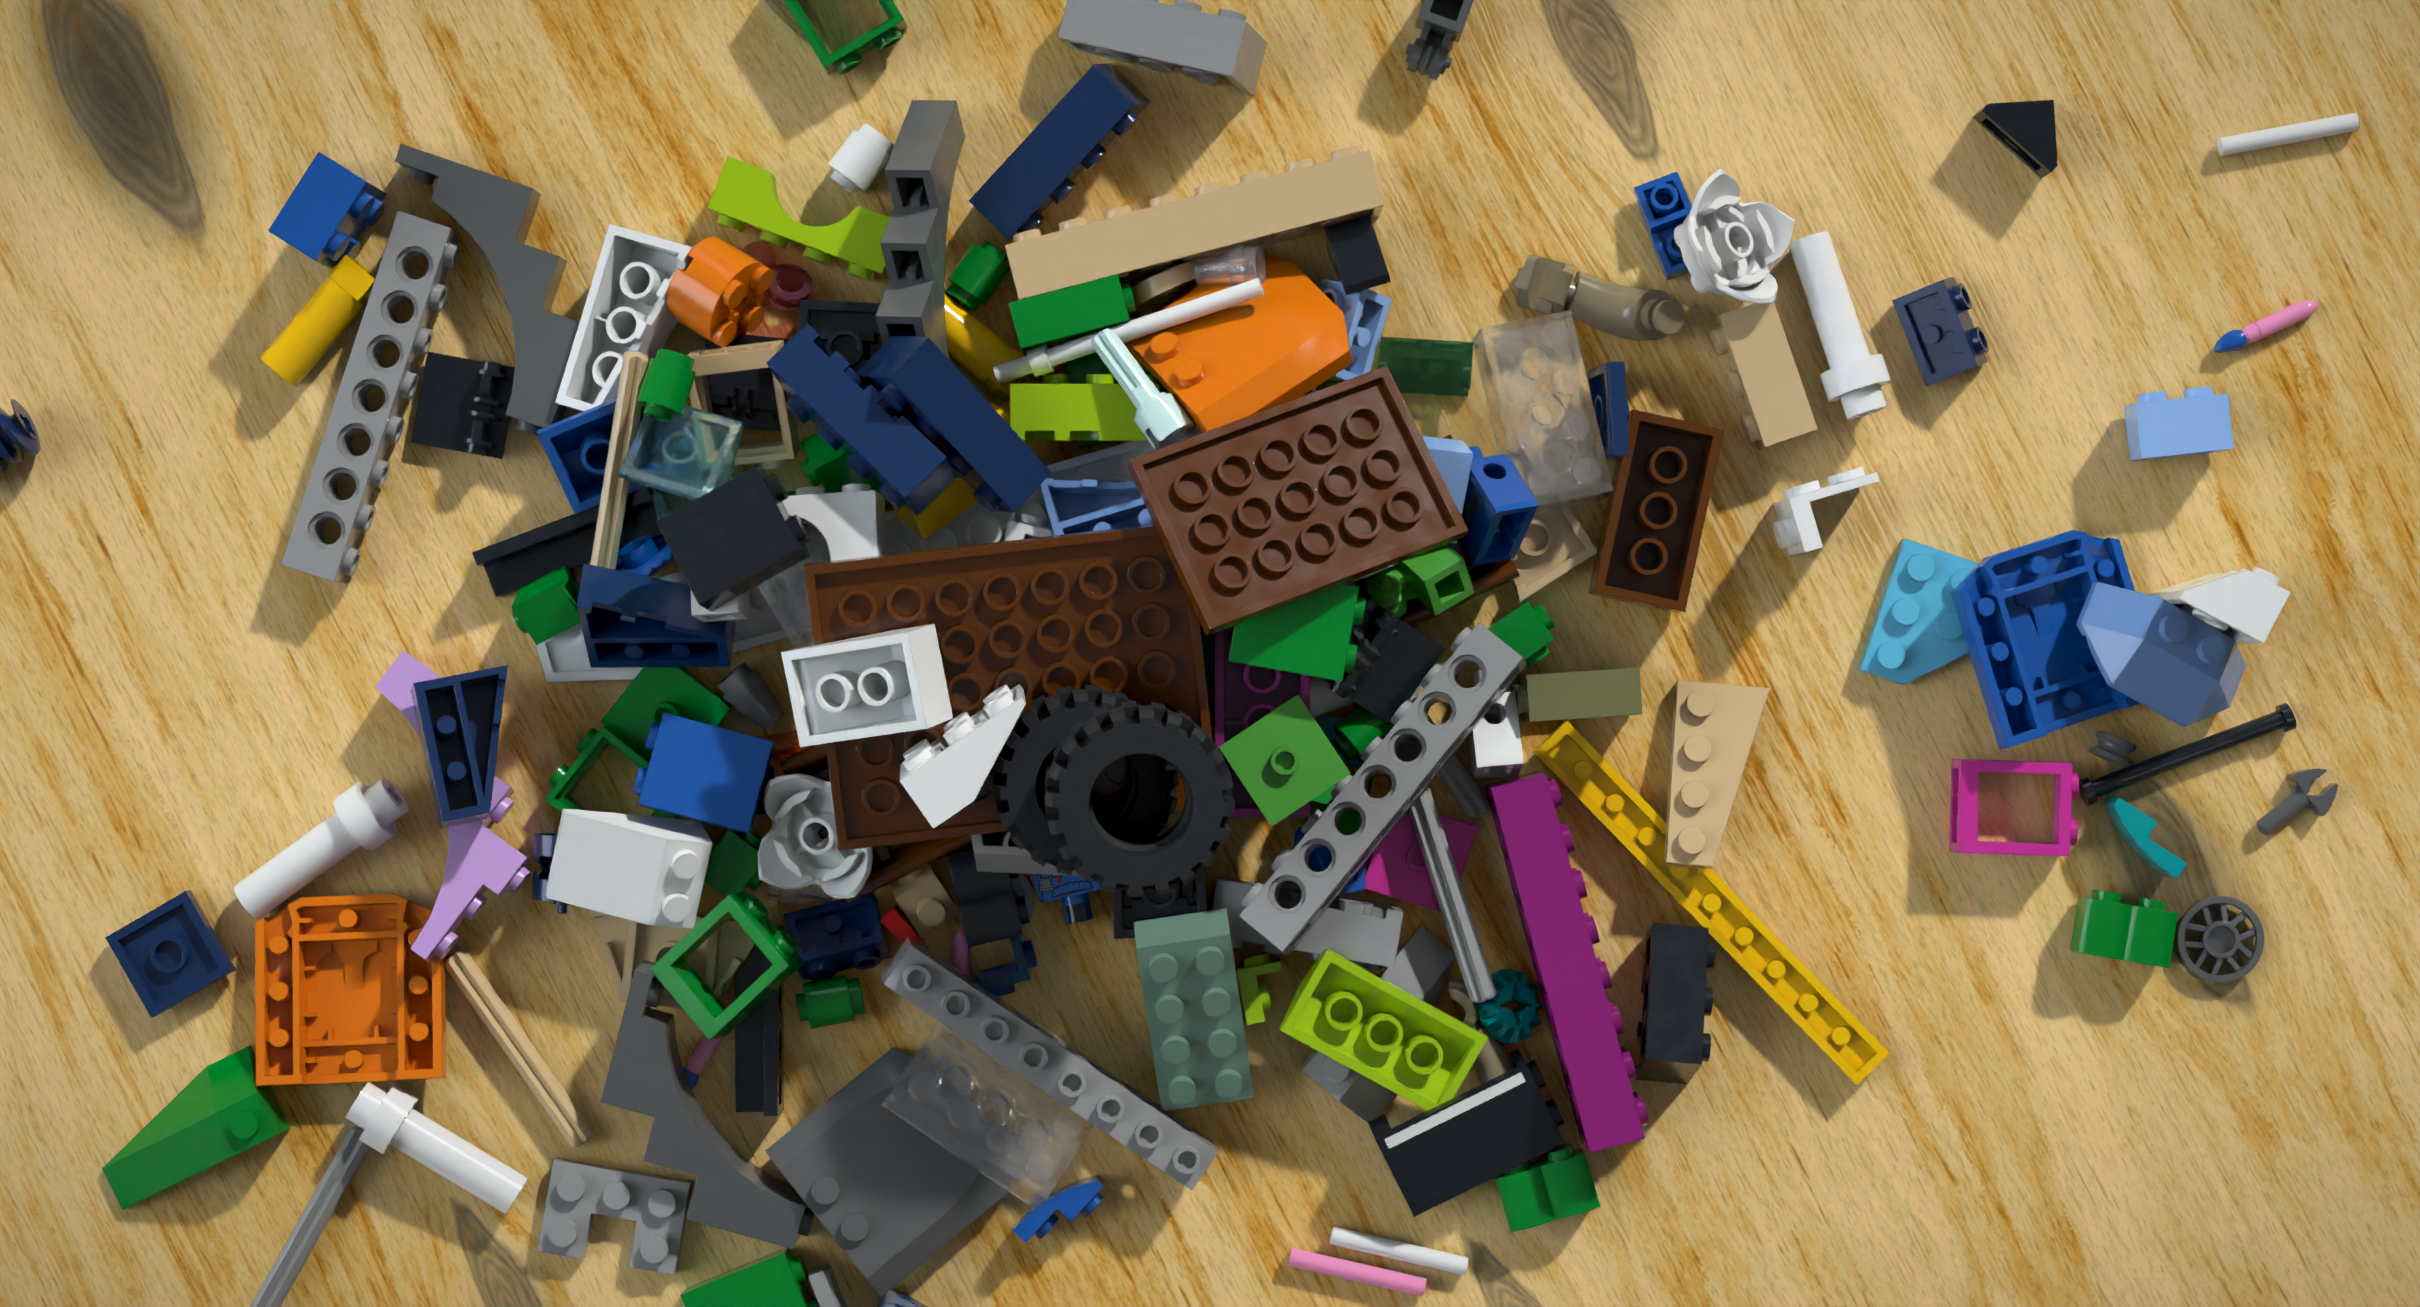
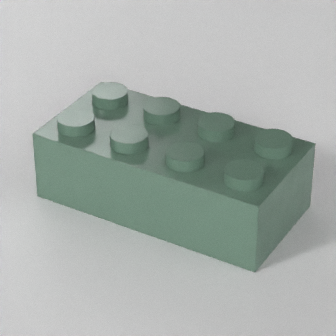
[1134,908,1254,1112]

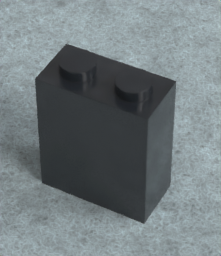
[656,466,810,611]

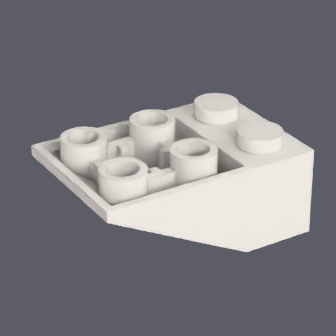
[900,684,1026,829]

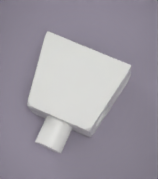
[1468,670,1524,780]

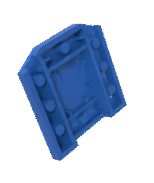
[1951,530,2141,749]

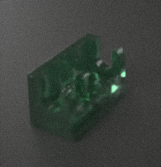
[1377,337,1474,397]

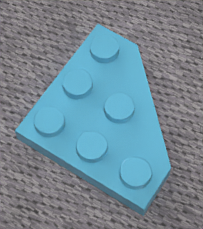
[1858,538,1979,685]

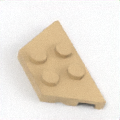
[587,909,756,1009]

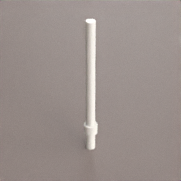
[993,278,1265,384]

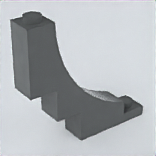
[875,100,965,359]
[395,144,579,436]
[601,959,815,1249]

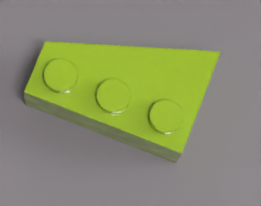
[1010,374,1169,441]

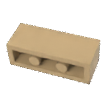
[1710,302,1818,450]

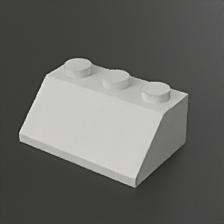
[2148,567,2291,644]

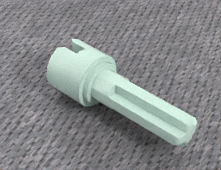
[1091,328,1194,450]

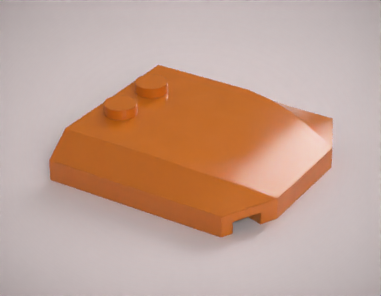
[1124,249,1353,434]
[255,893,446,1087]

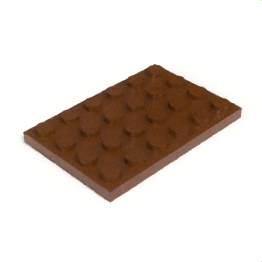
[1127,366,1468,636]

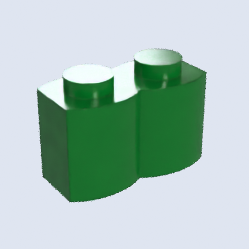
[2070,889,2178,968]
[1495,1144,1600,1232]

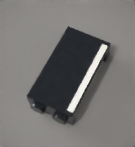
[1368,1049,1565,1217]

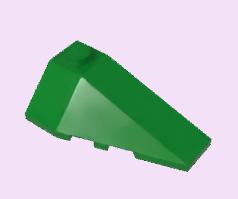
[102,1045,290,1210]

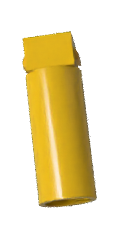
[260,254,376,387]
[944,291,1028,401]

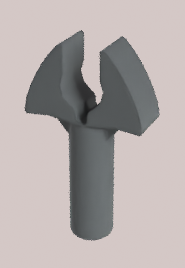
[2256,768,2338,836]

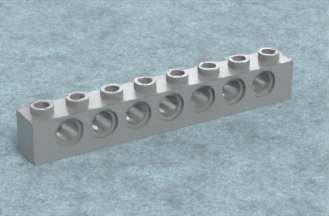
[281,211,462,583]
[1239,623,1527,955]
[882,937,1218,1190]

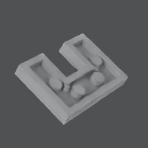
[537,1158,693,1275]

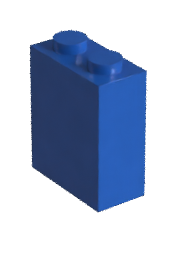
[633,713,775,835]

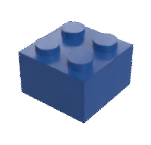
[268,152,387,269]

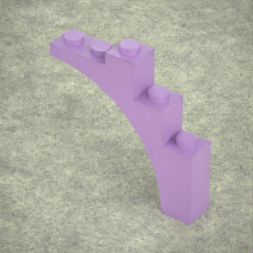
[375,650,531,962]

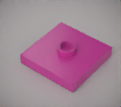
[1364,810,1478,912]

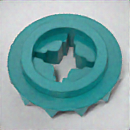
[1478,968,1544,1043]

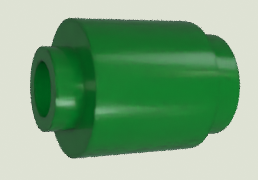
[944,240,1010,312]
[637,349,696,423]
[1332,706,1395,763]
[795,975,865,1029]

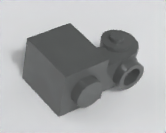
[1405,0,1474,81]

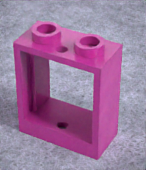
[1949,759,2079,856]

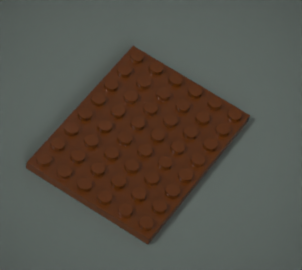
[804,524,1212,851]

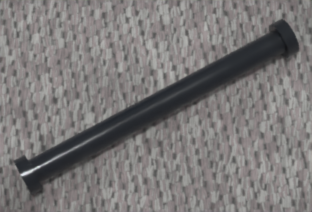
[2079,703,2297,806]

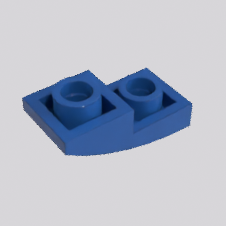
[1634,171,1692,281]
[1012,1175,1104,1243]

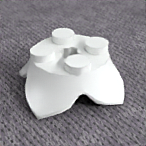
[1674,169,1795,305]
[758,773,873,899]

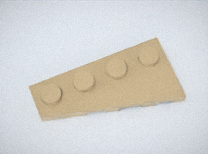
[1664,680,1770,869]

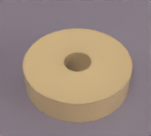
[1131,260,1204,308]

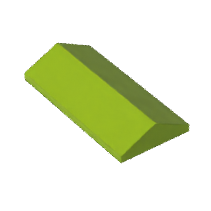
[1279,948,1488,1111]

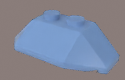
[2076,582,2246,727]

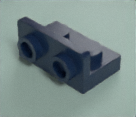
[1892,277,1989,386]
[784,892,892,981]

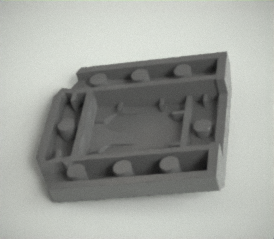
[765,1048,1009,1297]

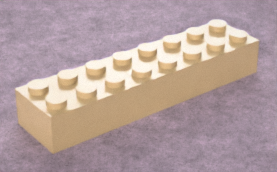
[1005,146,1384,300]

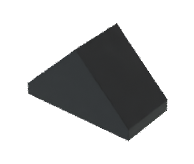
[1972,100,2058,178]
[1324,214,1391,295]

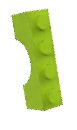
[708,156,890,282]

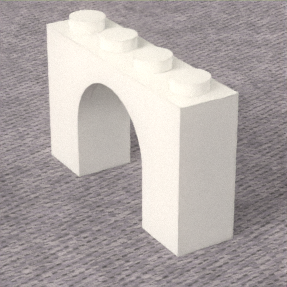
[691,484,887,622]

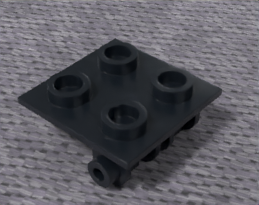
[705,334,790,431]
[411,352,515,459]
[1320,598,1445,725]

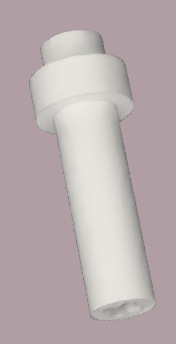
[1789,231,1891,420]
[234,778,409,919]
[345,1082,528,1214]

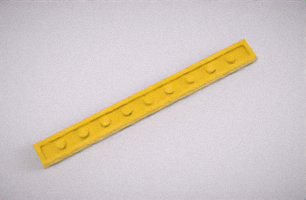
[1532,720,1890,1085]

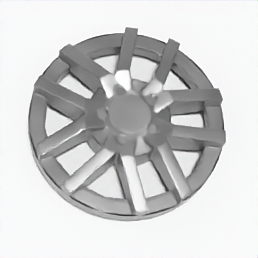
[2174,896,2264,983]

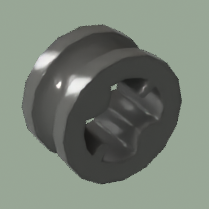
[2089,730,2137,768]

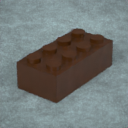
[1588,409,1724,613]

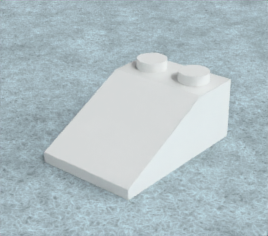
[781,624,953,747]
[545,808,712,929]

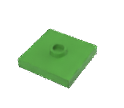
[1219,694,1351,827]

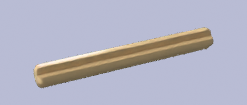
[590,351,649,570]
[444,950,593,1148]

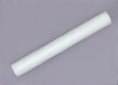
[2217,113,2359,156]
[1329,1226,1469,1276]

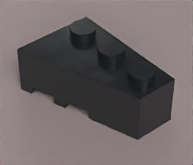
[1634,923,1715,1085]

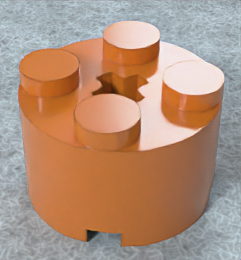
[666,236,774,348]

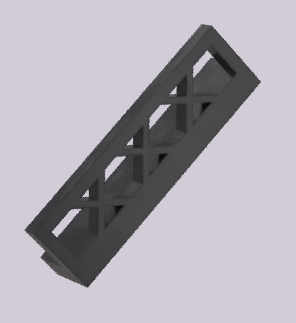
[472,486,665,597]
[735,926,784,1116]

